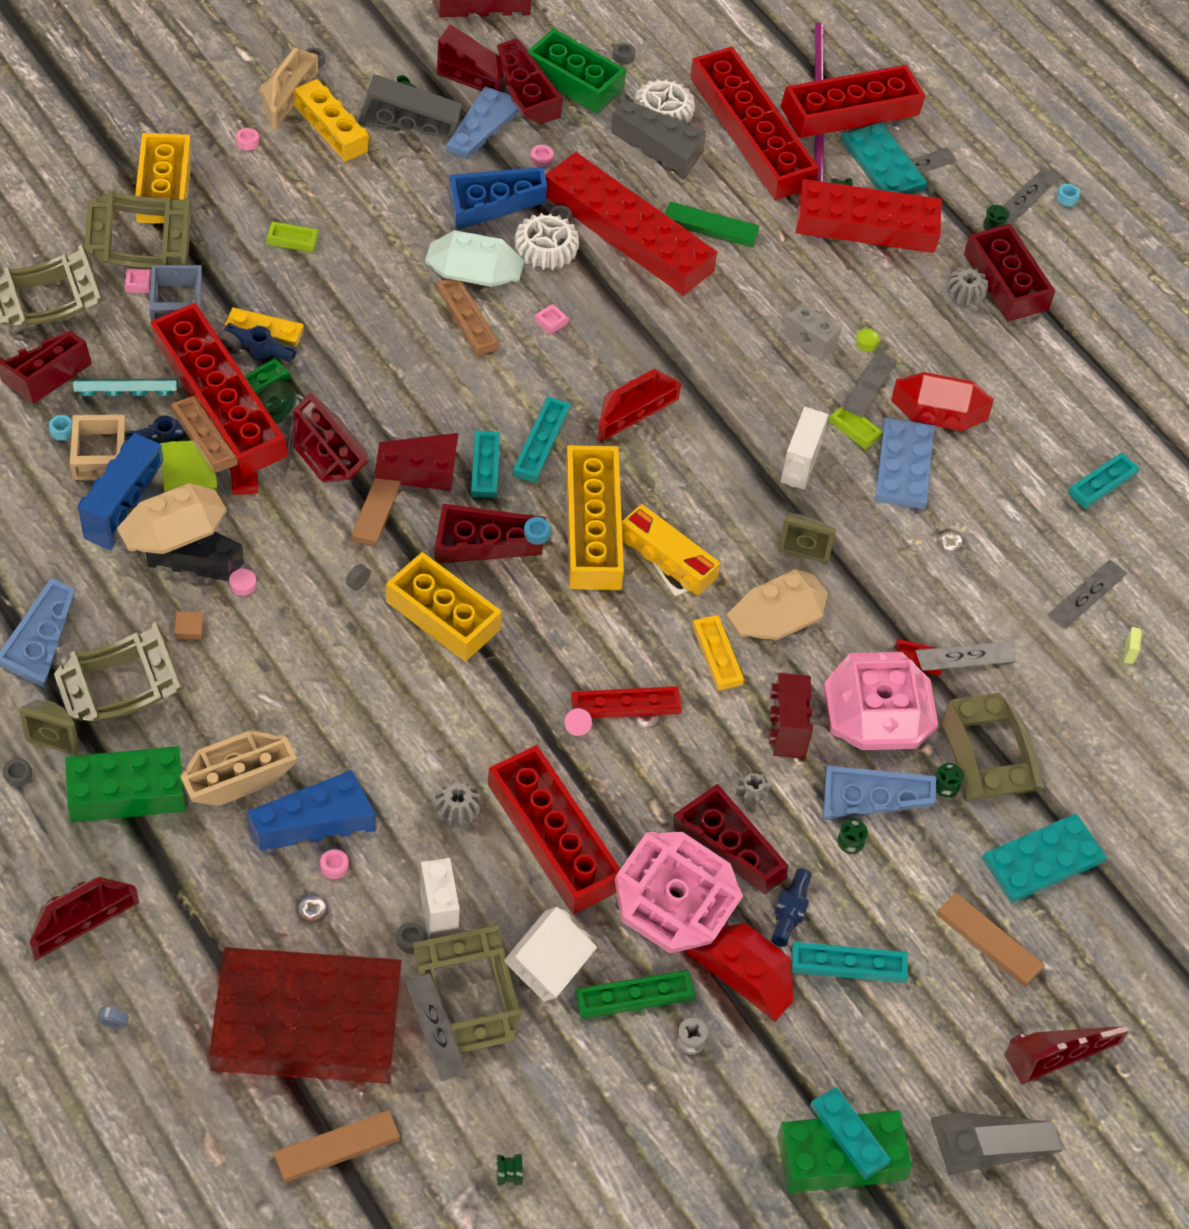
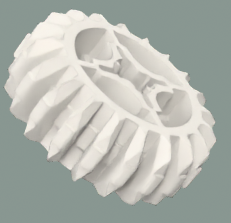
[634,78,695,124]
[515,213,579,271]

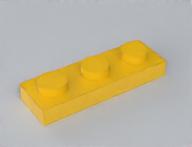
[225,308,304,348]
[692,615,744,691]

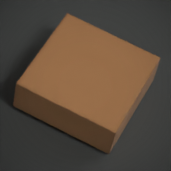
[174,612,204,640]

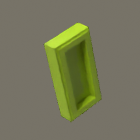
[266,222,319,253]
[828,405,883,450]

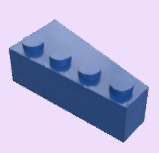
[449,167,547,230]
[78,433,164,551]
[247,770,376,851]

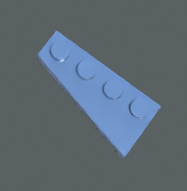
[446,86,519,159]
[0,578,75,688]
[823,765,936,821]

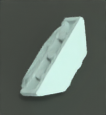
[425,230,524,287]

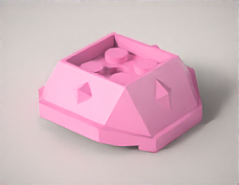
[823,652,938,750]
[615,832,743,954]

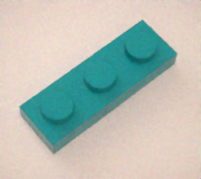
[471,430,500,499]
[1068,452,1140,509]
[810,1087,891,1179]

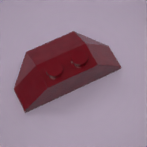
[293,392,369,483]
[29,877,139,961]

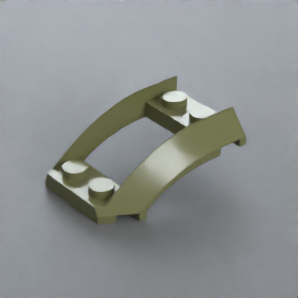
[84,191,193,269]
[0,245,106,326]
[54,622,185,721]
[940,693,1045,802]
[412,925,522,1054]

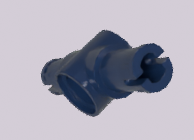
[224,323,297,363]
[126,415,188,444]
[771,868,812,947]

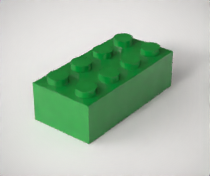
[527,28,626,114]
[65,746,185,823]
[777,1110,912,1193]

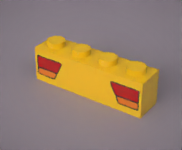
[622,504,721,596]

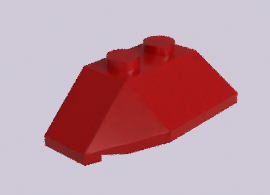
[597,369,681,443]
[891,372,994,431]
[685,923,794,1022]

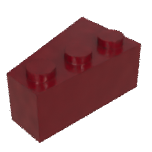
[437,24,507,92]
[0,331,92,404]
[374,433,459,492]
[768,673,813,759]

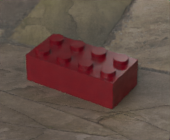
[964,224,1055,322]

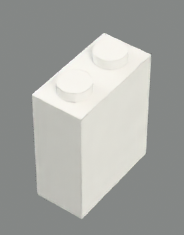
[781,407,828,490]
[420,858,460,940]
[504,907,597,1002]

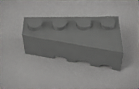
[358,74,462,138]
[611,98,706,180]

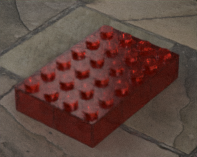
[208,947,402,1084]

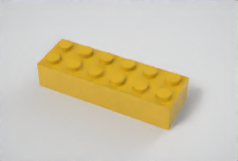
[565,445,624,590]

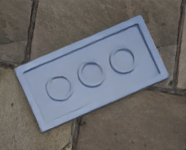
[875,417,934,509]

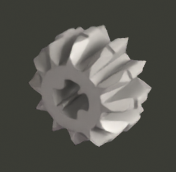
[947,266,988,307]
[434,778,482,827]

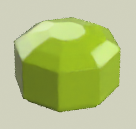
[855,328,880,352]

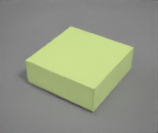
[1123,627,1142,664]

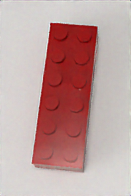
[780,65,926,138]
[795,179,942,253]
[488,745,621,915]

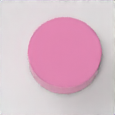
[236,128,260,151]
[530,145,554,167]
[229,569,256,596]
[564,708,592,736]
[320,849,349,879]

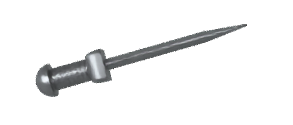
[284,394,304,476]

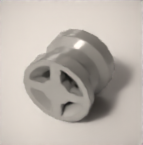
[677,1018,708,1055]

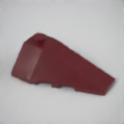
[497,38,563,125]
[1004,1026,1129,1085]

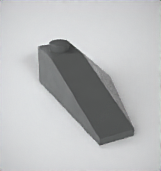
[930,1112,1063,1175]

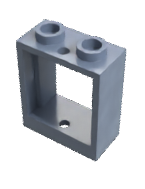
[149,265,203,321]

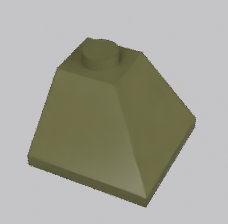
[778,512,837,564]
[19,699,80,756]

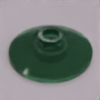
[258,381,296,425]

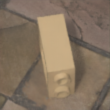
[70,414,127,480]

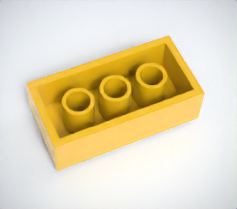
[135,133,192,224]
[386,552,502,662]

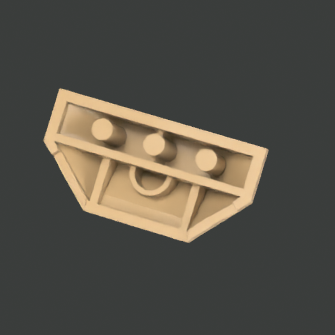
[260,48,318,130]
[117,483,227,554]
[726,569,828,640]
[181,731,298,806]

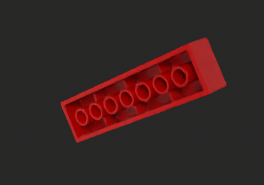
[690,46,819,200]
[545,152,718,296]
[150,302,288,478]

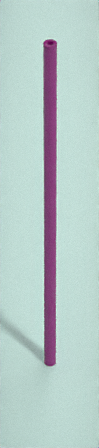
[815,23,824,238]

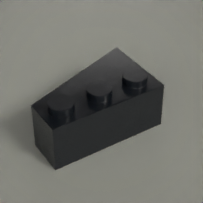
[146,531,244,582]

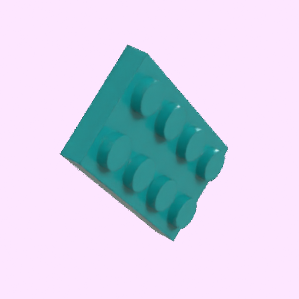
[841,122,927,194]
[982,813,1107,904]

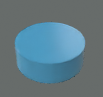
[524,517,551,545]

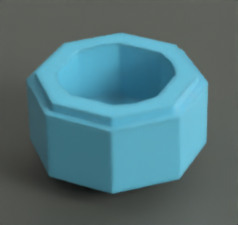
[1056,184,1080,206]
[49,415,72,440]

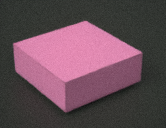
[125,268,152,293]
[534,304,569,335]

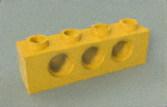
[294,79,369,162]

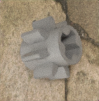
[735,771,771,807]

